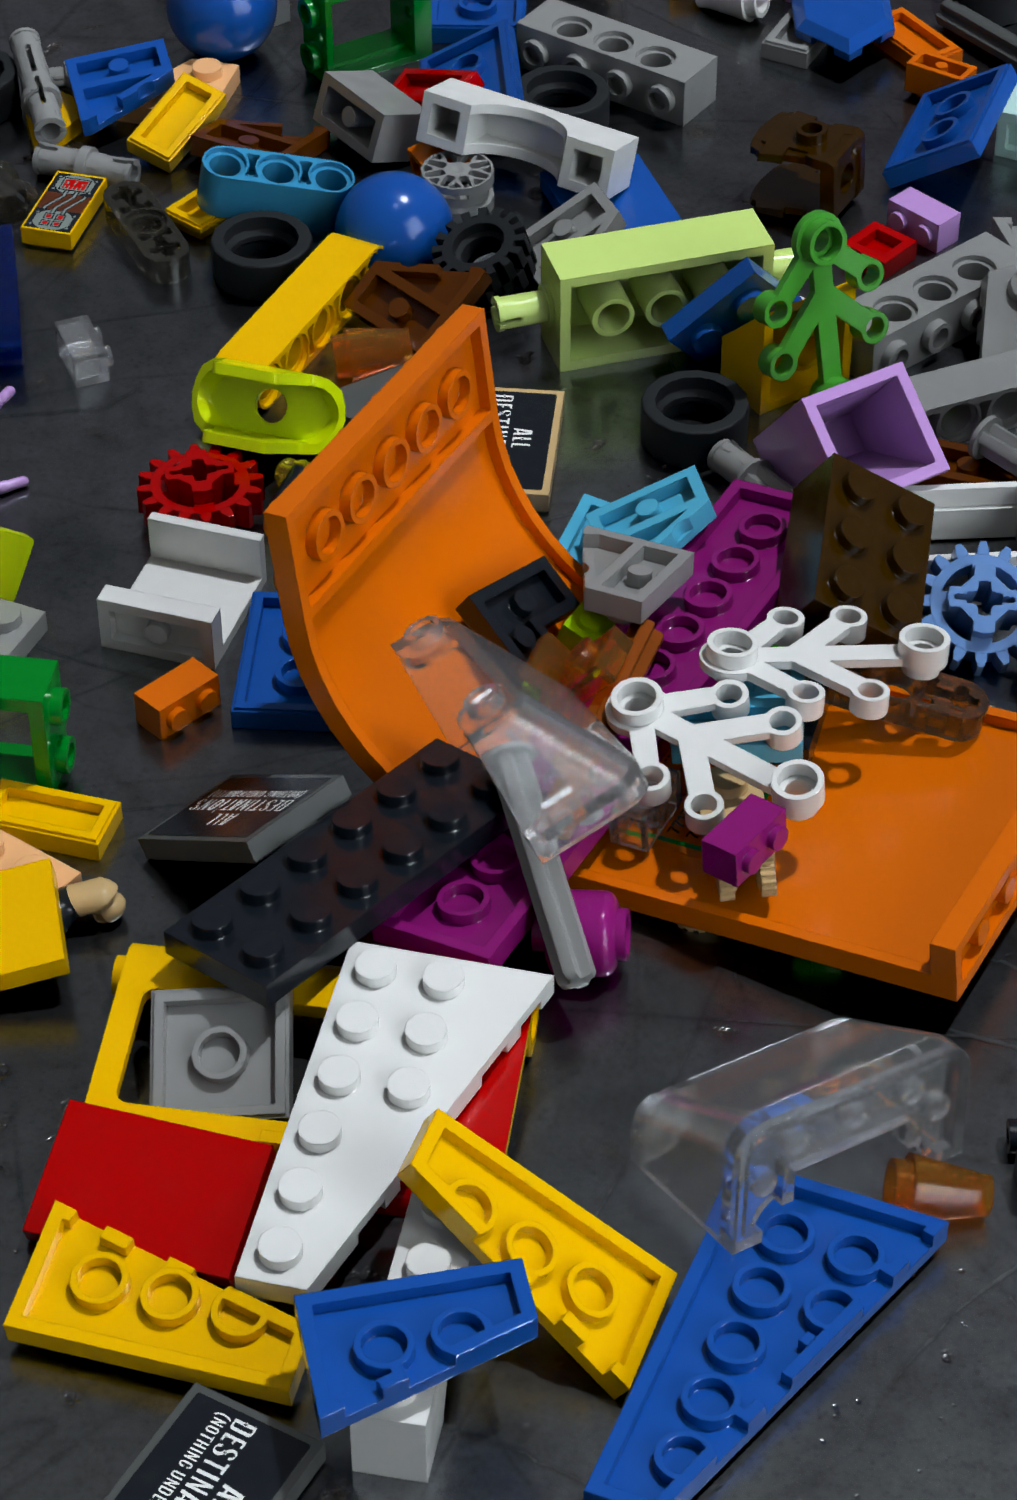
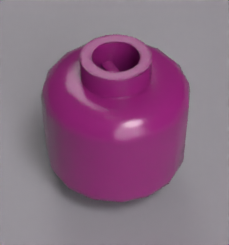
[531,889,631,978]

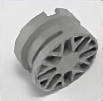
[421,150,494,225]

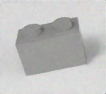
[313,70,422,163]

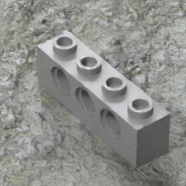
[517,0,718,127]
[850,232,1017,378]

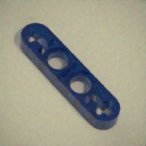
[0,224,24,367]

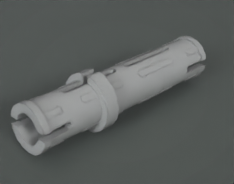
[8,27,67,144]

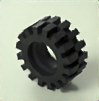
[431,207,537,308]

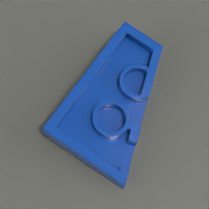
[294,1258,538,1438]

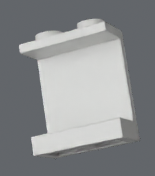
[96,512,267,670]

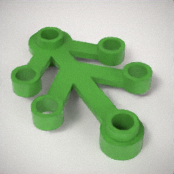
[753,210,889,396]

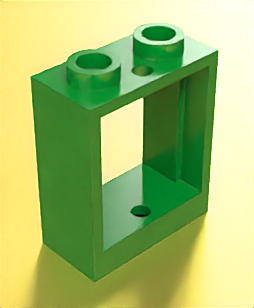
[298,0,432,82]
[0,655,76,789]

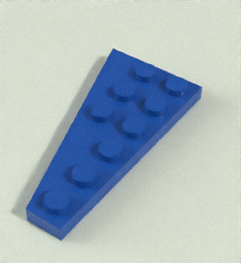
[583,1159,949,1500]

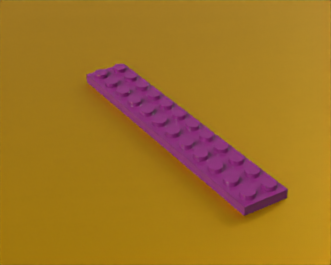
[372,479,793,966]

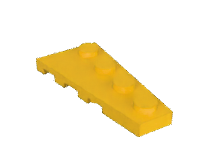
[397,1108,678,1400]
[3,1200,306,1406]

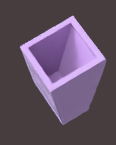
[753,361,950,488]

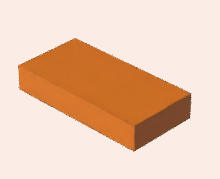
[871,7,963,67]

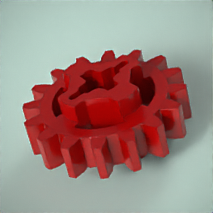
[136,444,265,528]

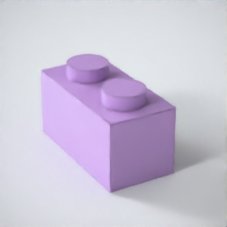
[886,187,961,254]

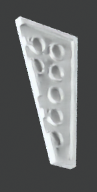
[234,942,554,1305]

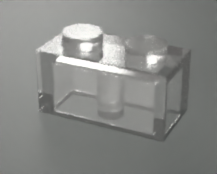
[54,315,114,388]
[608,767,683,852]

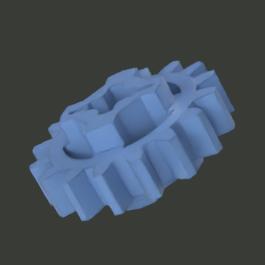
[921,541,1017,676]

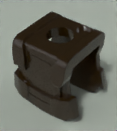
[750,111,865,218]

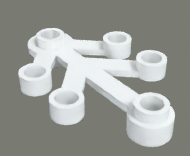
[699,605,951,722]
[605,677,825,835]

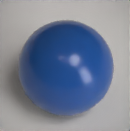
[166,0,277,62]
[335,170,454,269]

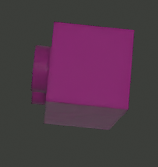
[701,793,788,887]

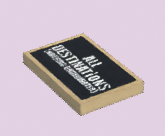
[495,387,565,512]

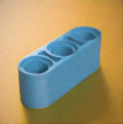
[196,146,355,232]

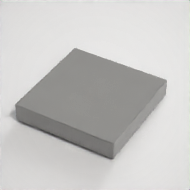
[149,986,293,1122]

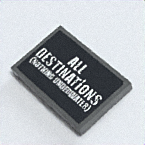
[138,774,352,864]
[104,1382,326,1500]

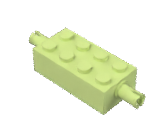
[491,208,809,372]

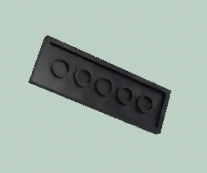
[163,738,509,1008]

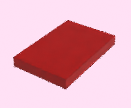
[22,1099,276,1287]

